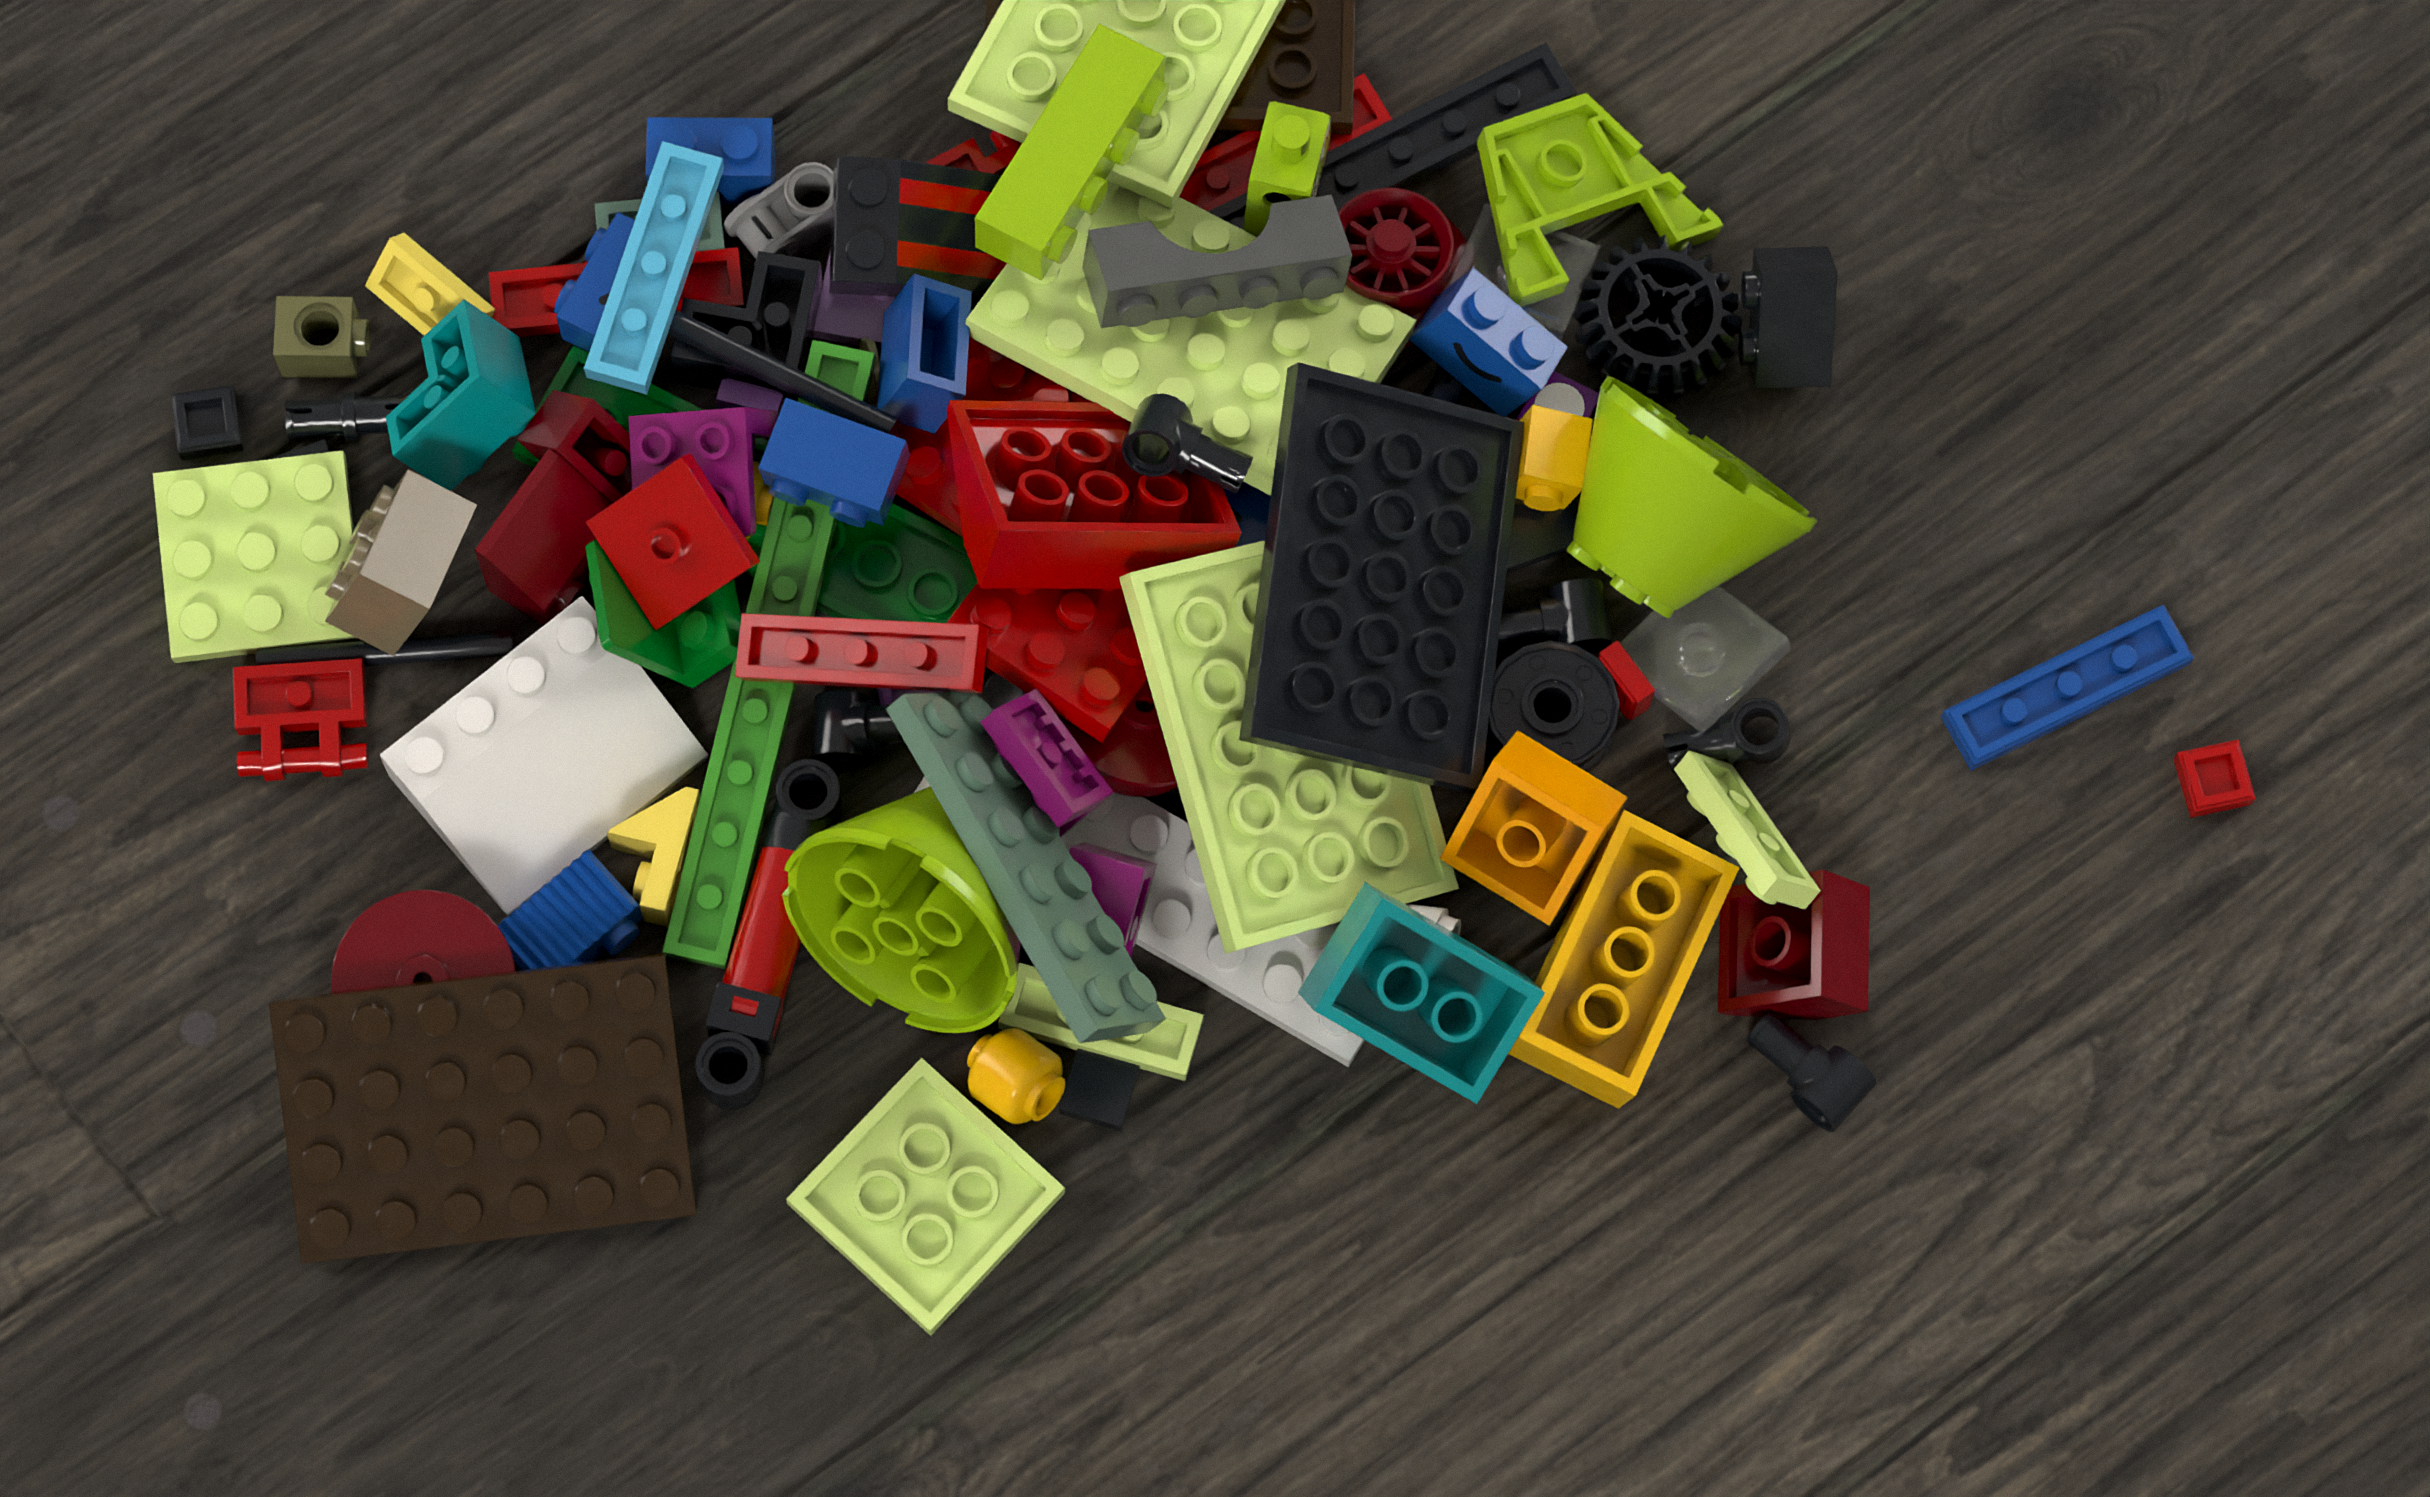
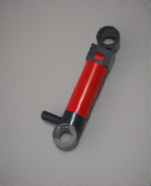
[695,759,843,1110]

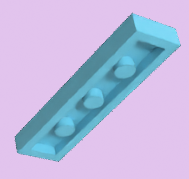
[584,141,724,395]

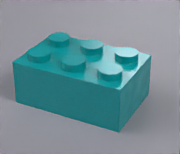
[1298,882,1545,1104]

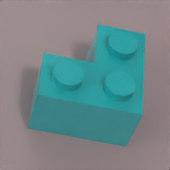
[386,299,536,491]

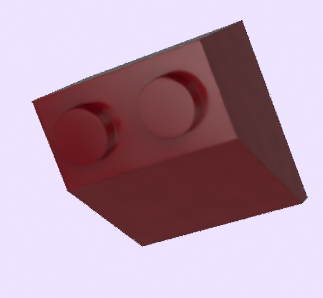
[475,449,611,626]
[1718,869,1870,1020]

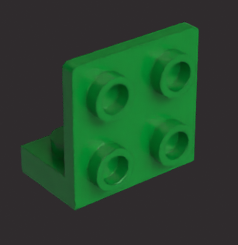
[585,539,741,688]

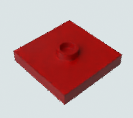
[586,453,761,630]

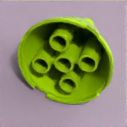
[1566,376,1817,619]
[782,786,1021,1033]

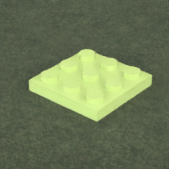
[153,451,361,663]
[786,1058,1065,1336]

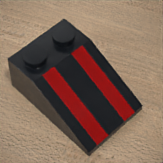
[829,156,1007,301]

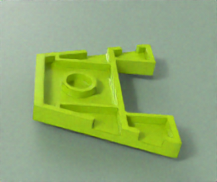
[1477,93,1723,307]

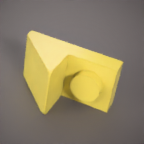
[607,787,700,927]

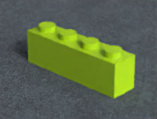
[975,23,1170,281]

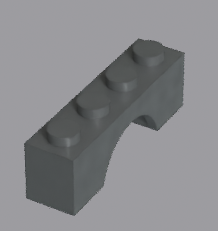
[1082,195,1352,328]

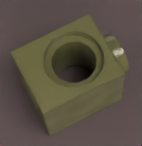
[273,296,370,378]

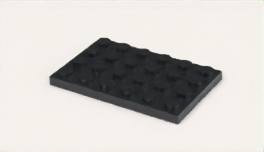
[1239,362,1524,794]

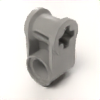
[723,162,834,268]

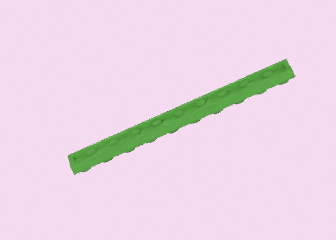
[663,340,876,969]

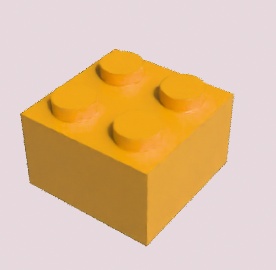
[1439,730,1628,926]

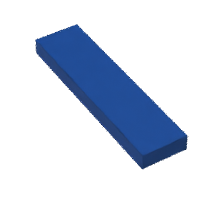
[1940,604,2194,771]

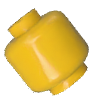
[967,1027,1065,1125]

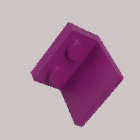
[629,407,777,537]
[980,689,1114,838]

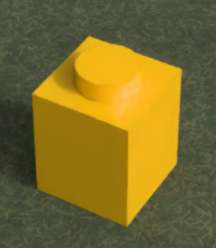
[1515,405,1593,511]

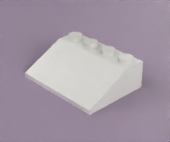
[380,596,709,917]

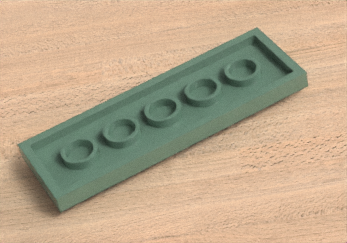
[886,692,1166,1044]

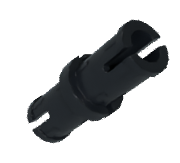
[285,391,411,442]

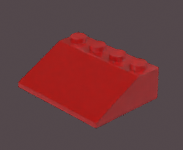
[947,400,1242,589]

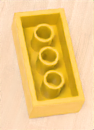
[1508,810,1740,1109]

